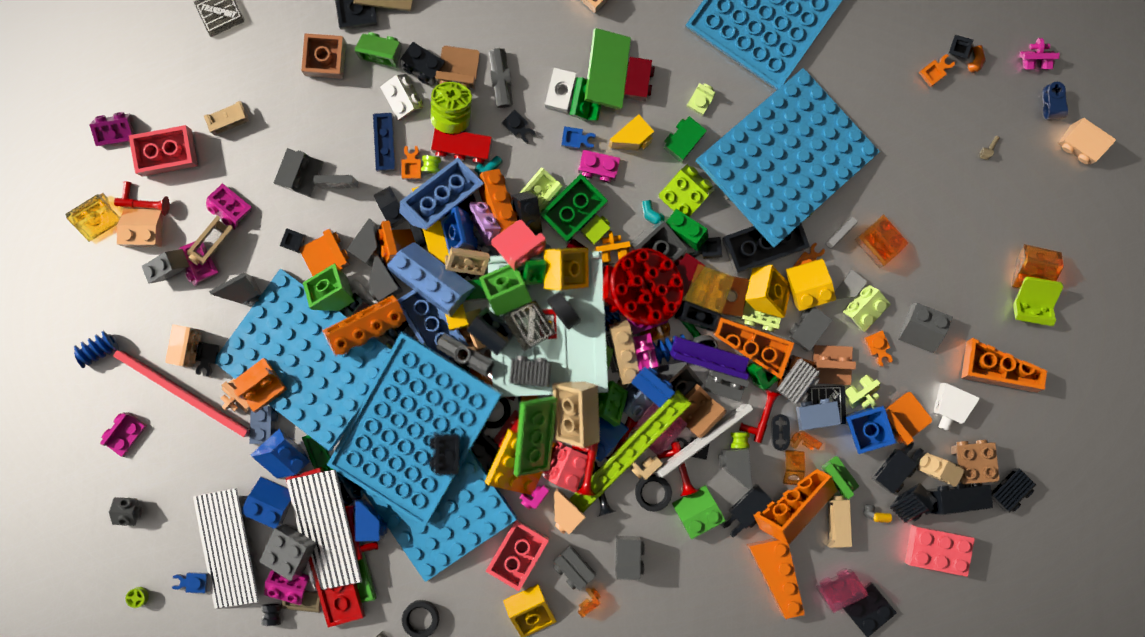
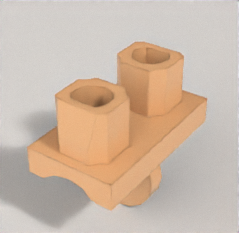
[221,379,250,413]

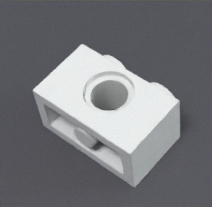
[545,68,577,113]

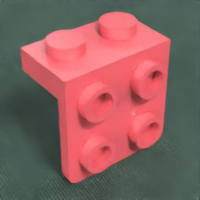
[491,220,546,271]
[542,441,588,493]

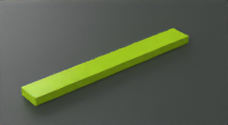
[569,389,692,513]

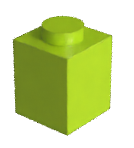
[581,215,611,246]

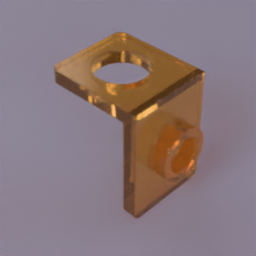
[783,450,805,485]

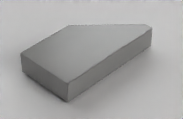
[825,217,858,248]
[835,270,868,299]

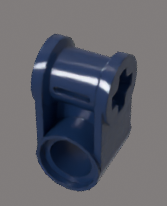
[1042,81,1068,120]

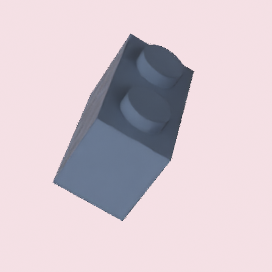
[796,398,841,430]

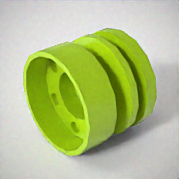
[430,82,472,134]

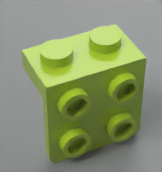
[659,164,715,217]
[1013,277,1063,326]

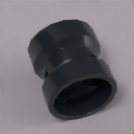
[261,603,281,626]

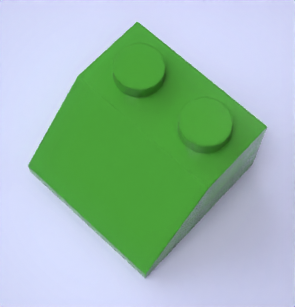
[355,32,402,68]
[303,263,354,311]
[479,265,532,316]
[672,485,726,539]

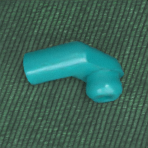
[474,156,503,176]
[642,200,665,225]

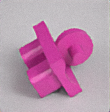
[1019,38,1060,69]
[632,333,658,372]

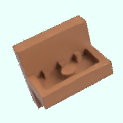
[812,345,856,385]

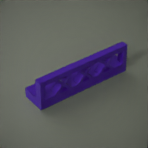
[670,336,749,380]

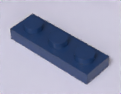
[373,113,396,172]

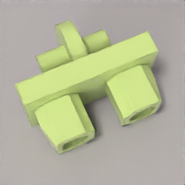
[845,375,880,409]

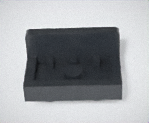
[400,42,445,86]

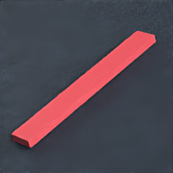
[113,350,250,437]

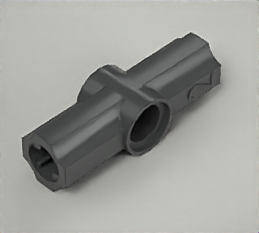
[489,48,513,108]
[437,333,495,376]

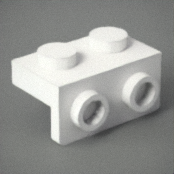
[381,74,424,120]

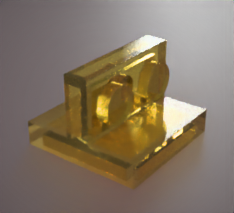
[65,193,120,242]
[685,264,735,313]

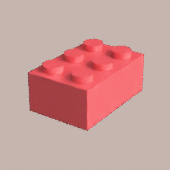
[129,125,198,177]
[485,519,549,591]
[905,525,975,577]

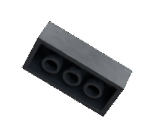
[722,223,810,274]

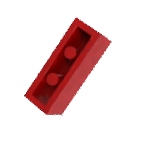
[431,128,493,164]

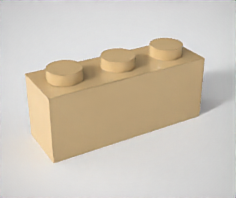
[608,320,639,385]

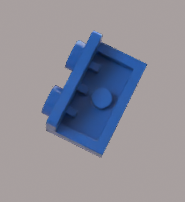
[631,367,675,407]

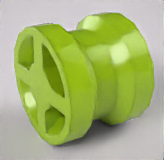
[421,155,441,174]
[731,432,750,448]
[125,587,149,608]

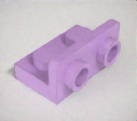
[469,202,501,246]

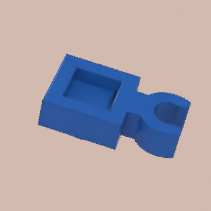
[561,126,596,149]
[172,572,208,593]

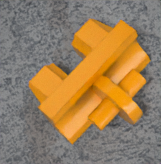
[595,231,631,263]

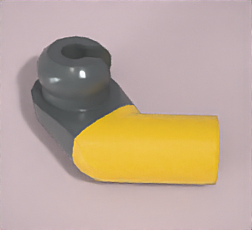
[863,504,892,523]

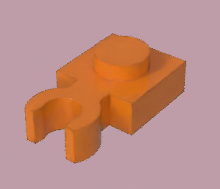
[919,54,955,87]
[401,146,421,179]
[792,243,825,267]
[864,330,893,366]

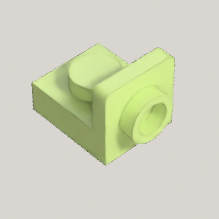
[686,83,716,116]

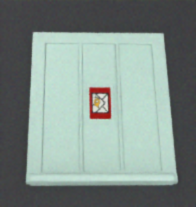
[488,251,608,397]

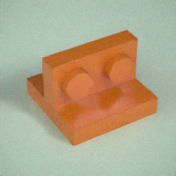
[233,358,287,413]

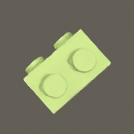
[519,167,563,212]
[843,285,891,332]
[740,301,781,332]

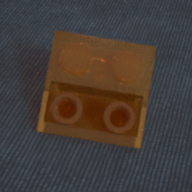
[854,214,908,268]
[1012,244,1064,289]

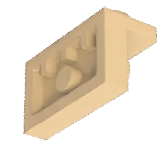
[445,247,490,276]
[631,456,663,480]

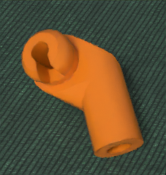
[968,45,986,73]

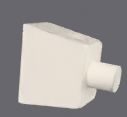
[934,383,979,431]

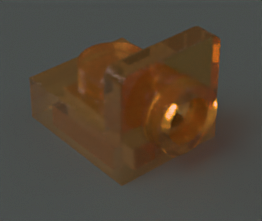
[640,322,671,341]
[790,430,823,451]
[577,586,601,618]

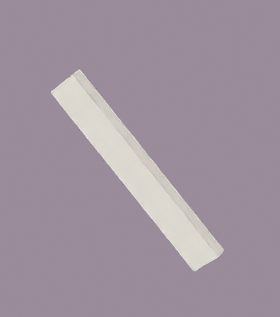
[654,404,753,477]

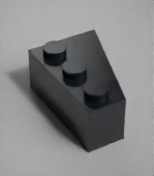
[927,483,993,515]

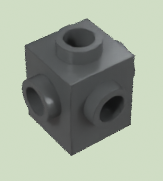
[109,497,142,526]

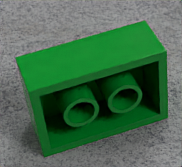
[540,174,608,243]

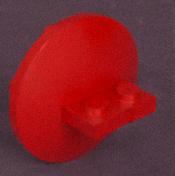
[610,248,684,326]

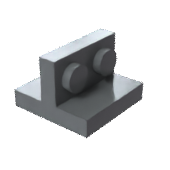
[274,148,324,197]
[704,364,749,402]

